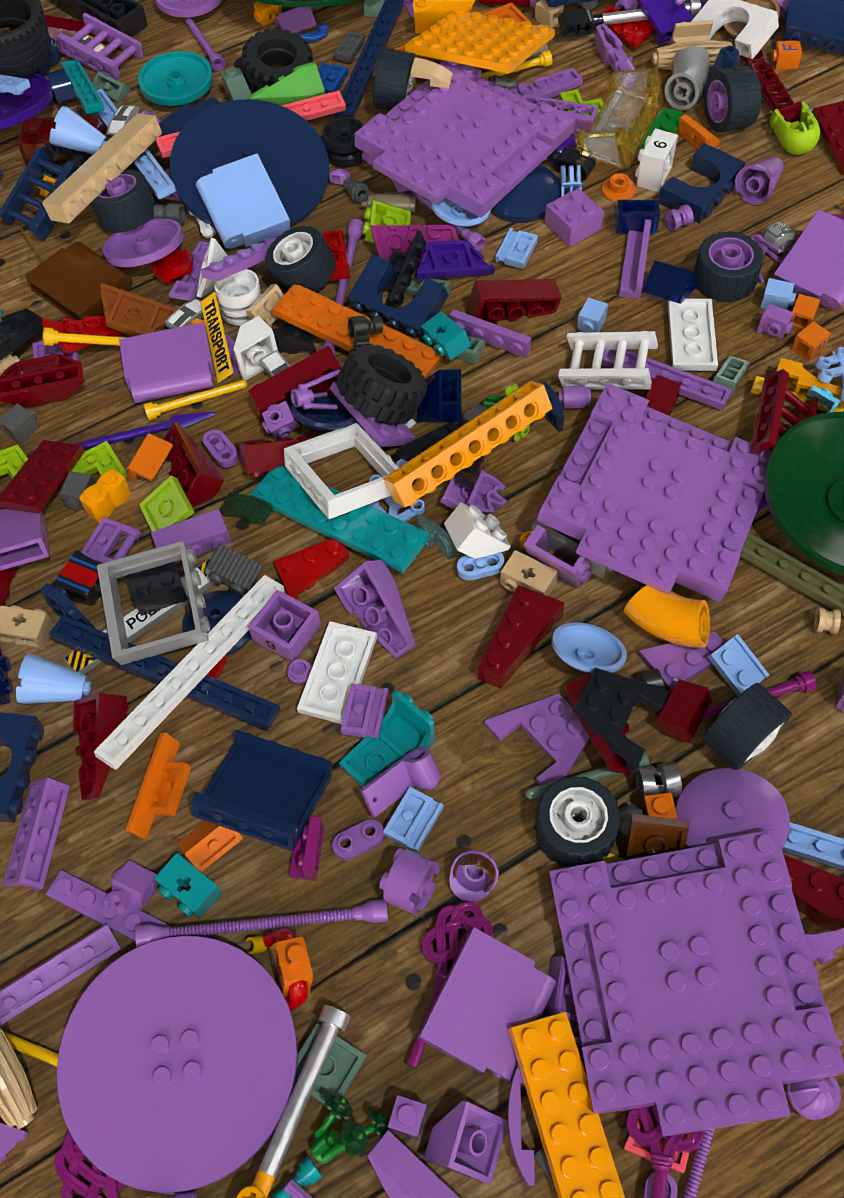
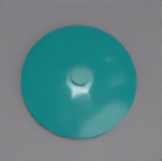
[138,51,213,106]

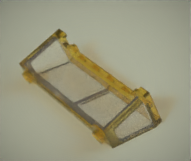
[575,67,664,169]

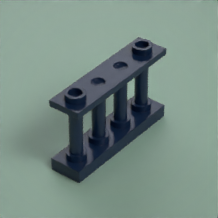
[0,147,78,242]

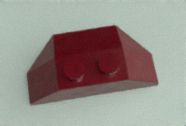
[0,353,85,408]

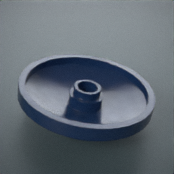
[490,164,560,223]

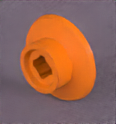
[601,173,636,202]

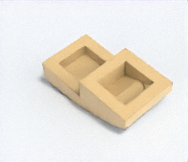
[411,57,453,89]

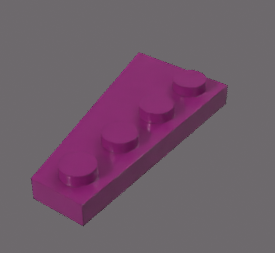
[370,225,458,261]

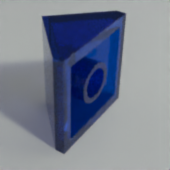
[642,260,699,304]

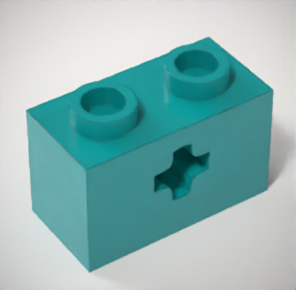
[421,312,471,361]
[154,853,222,919]

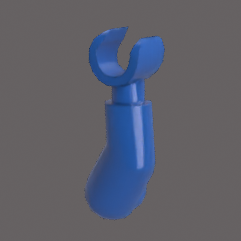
[291,23,329,43]

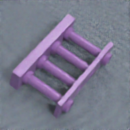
[56,13,144,81]

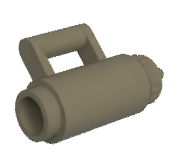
[361,191,416,213]

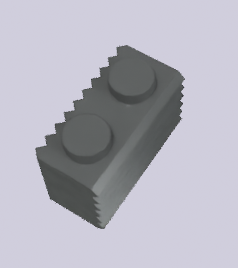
[205,544,263,595]

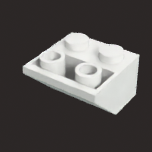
[444,502,511,559]

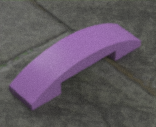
[169,241,209,301]
[508,1065,535,1187]

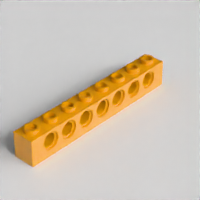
[383,381,553,507]

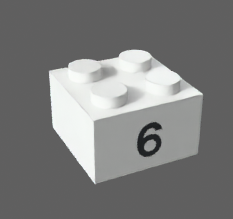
[635,129,678,192]

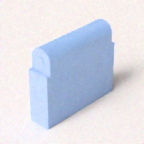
[196,154,290,249]

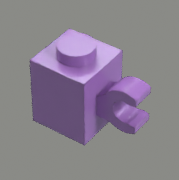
[105,861,157,915]

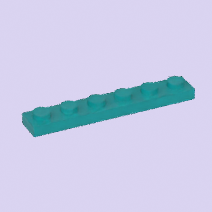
[60,59,105,115]

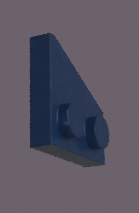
[40,583,96,629]

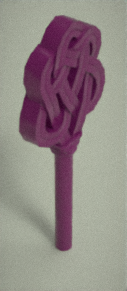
[406,902,493,1069]
[626,1105,703,1198]
[54,1131,126,1198]

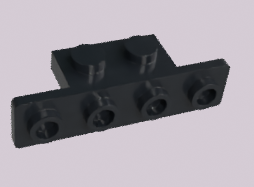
[384,230,426,308]

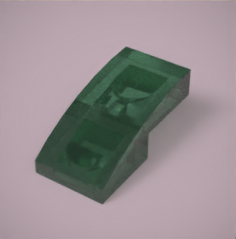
[219,492,273,525]

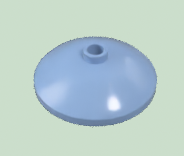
[431,197,491,227]
[552,622,627,673]

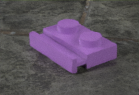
[341,683,389,740]

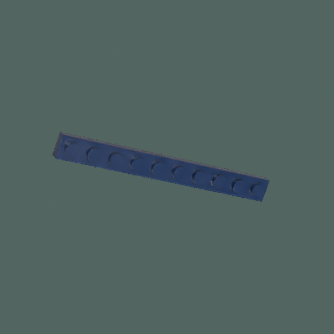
[334,0,404,118]
[49,615,281,731]

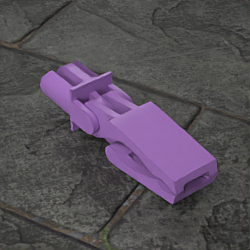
[595,24,637,88]

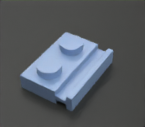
[496,228,538,270]
[707,634,769,696]
[383,787,444,854]

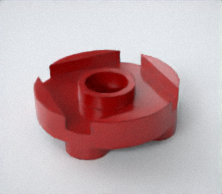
[151,248,193,284]

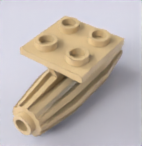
[652,20,733,70]
[0,1028,38,1129]

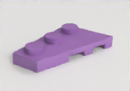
[638,632,725,691]

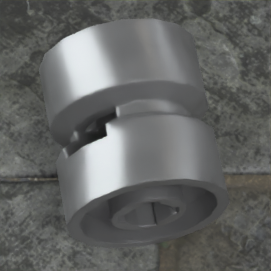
[636,762,682,801]

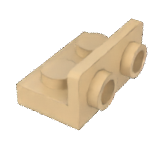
[246,284,284,328]

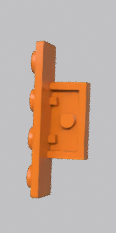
[126,733,192,840]

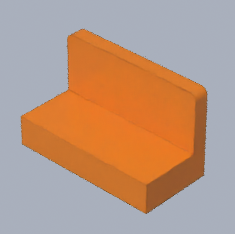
[677,114,720,150]
[127,433,173,483]
[177,821,243,872]

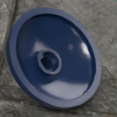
[291,397,357,433]
[182,590,252,656]

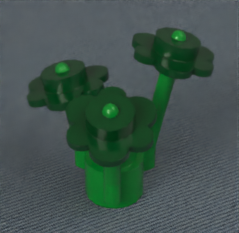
[311,1093,389,1164]

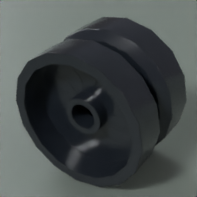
[322,117,364,168]

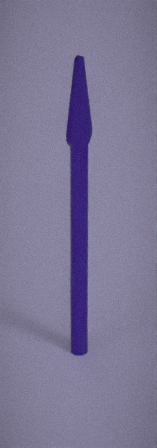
[75,412,215,450]

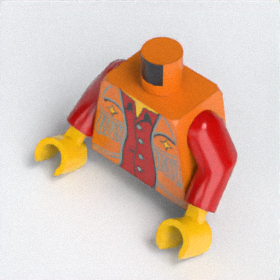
[246,928,313,1011]

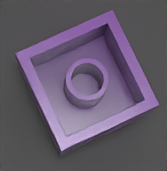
[545,188,604,247]
[248,590,321,662]

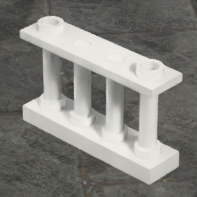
[558,331,658,389]

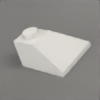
[196,238,228,297]
[233,316,278,381]

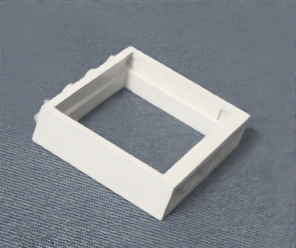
[284,423,399,519]

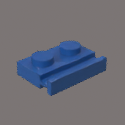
[318,62,348,94]

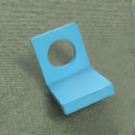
[806,385,840,413]

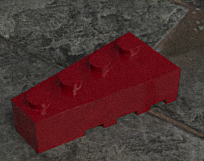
[465,279,562,325]
[248,345,341,422]
[478,585,565,689]
[783,854,844,931]

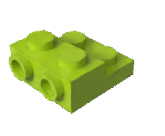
[362,200,411,243]

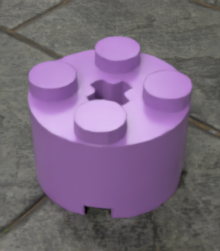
[379,848,440,916]

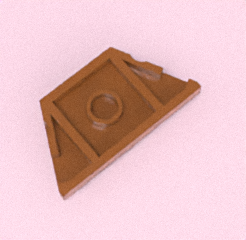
[100,283,177,336]

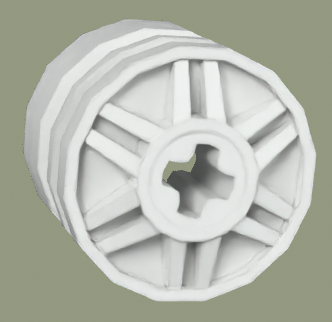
[214,269,261,326]

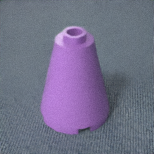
[735,156,784,205]

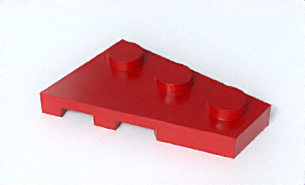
[601,6,655,50]
[42,316,122,354]
[274,539,349,600]

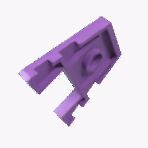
[484,694,590,786]

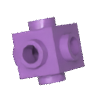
[262,401,300,439]

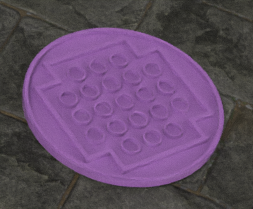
[57,936,298,1192]

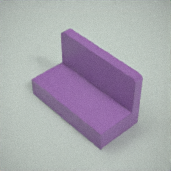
[273,7,316,33]

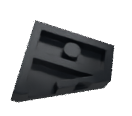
[272,324,316,355]

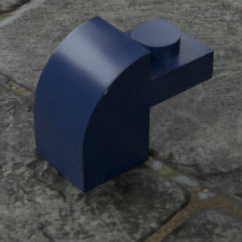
[46,68,76,104]

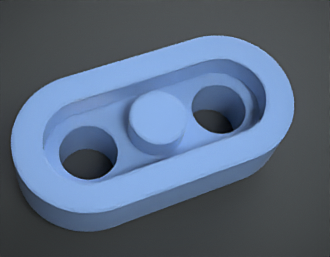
[457,552,504,581]

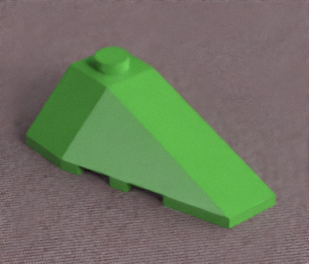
[248,62,325,105]

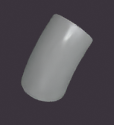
[664,46,709,110]

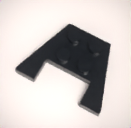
[0,308,44,360]
[396,421,486,489]
[573,667,669,772]

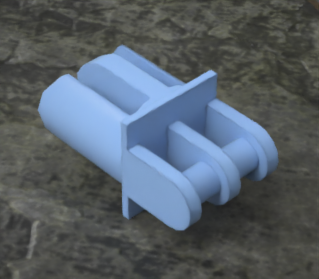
[560,165,582,197]

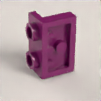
[289,816,325,881]

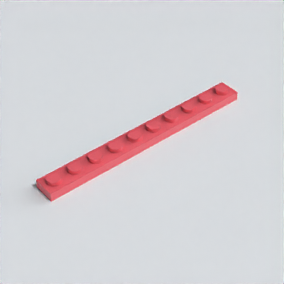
[156,91,346,158]

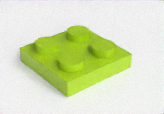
[139,476,195,532]

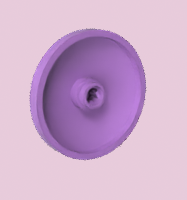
[155,0,222,17]
[102,218,184,267]
[676,768,790,850]

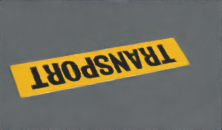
[200,292,233,383]

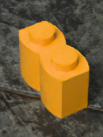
[79,469,131,523]

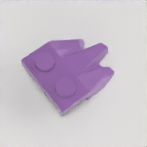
[440,471,507,513]

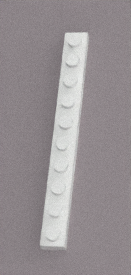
[94,575,285,770]

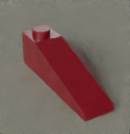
[73,693,129,801]

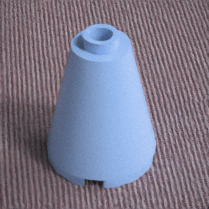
[50,106,107,154]
[16,654,92,704]

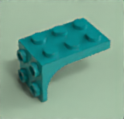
[339,690,435,787]

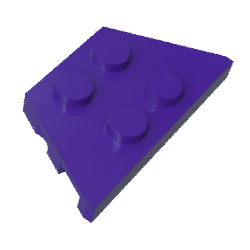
[416,240,495,279]

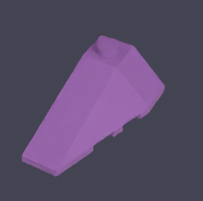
[334,560,416,659]
[367,1130,459,1198]

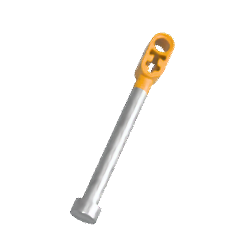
[237,1005,351,1198]

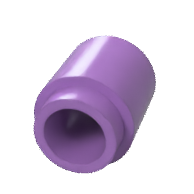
[558,386,591,409]

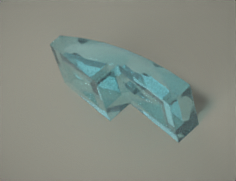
[416,515,457,561]

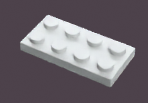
[667,298,718,371]
[297,621,377,724]

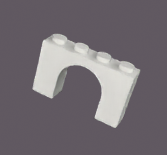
[691,0,779,59]

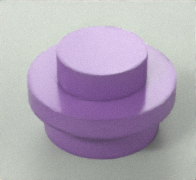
[287,659,312,684]

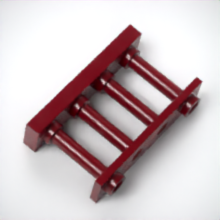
[750,369,818,454]

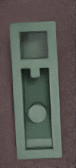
[221,67,251,101]

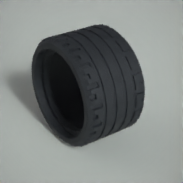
[0,0,52,78]

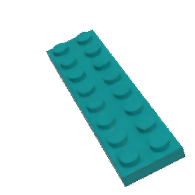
[250,465,430,574]

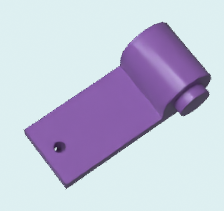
[360,747,441,817]

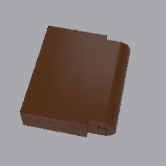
[25,242,133,320]

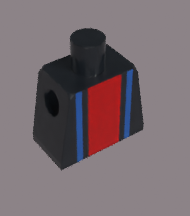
[51,550,102,606]

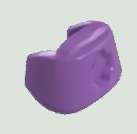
[330,169,351,185]

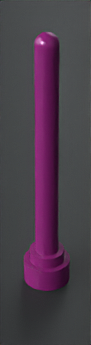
[703,670,817,720]

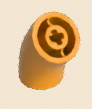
[624,585,710,648]

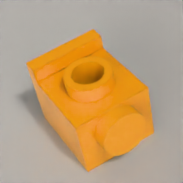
[254,2,282,26]

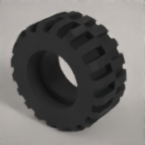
[241,28,313,93]
[337,344,427,425]

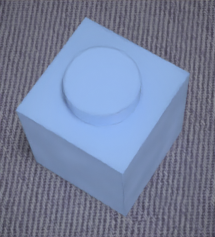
[760,278,796,310]
[577,297,608,333]

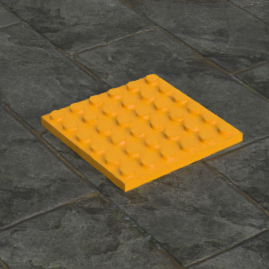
[405,9,555,74]

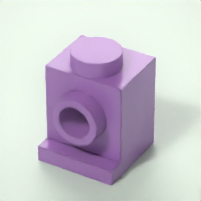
[757,303,794,339]

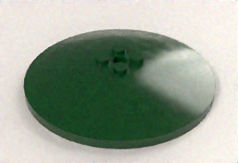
[764,412,844,576]

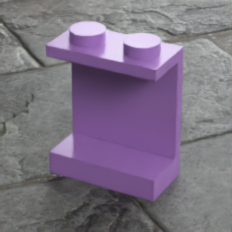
[524,524,592,588]

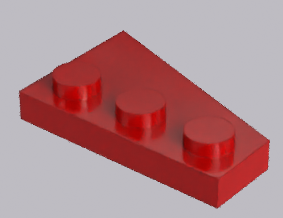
[322,229,351,281]

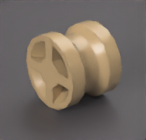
[814,607,841,634]

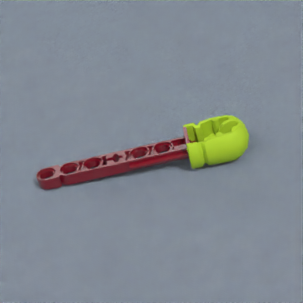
[740,50,820,155]

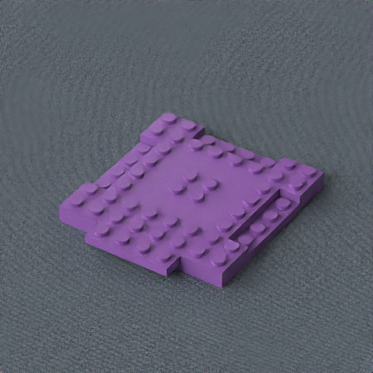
[354,60,576,218]
[537,383,772,602]
[549,829,844,1137]

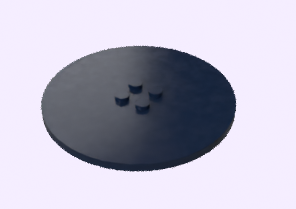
[170,99,329,228]

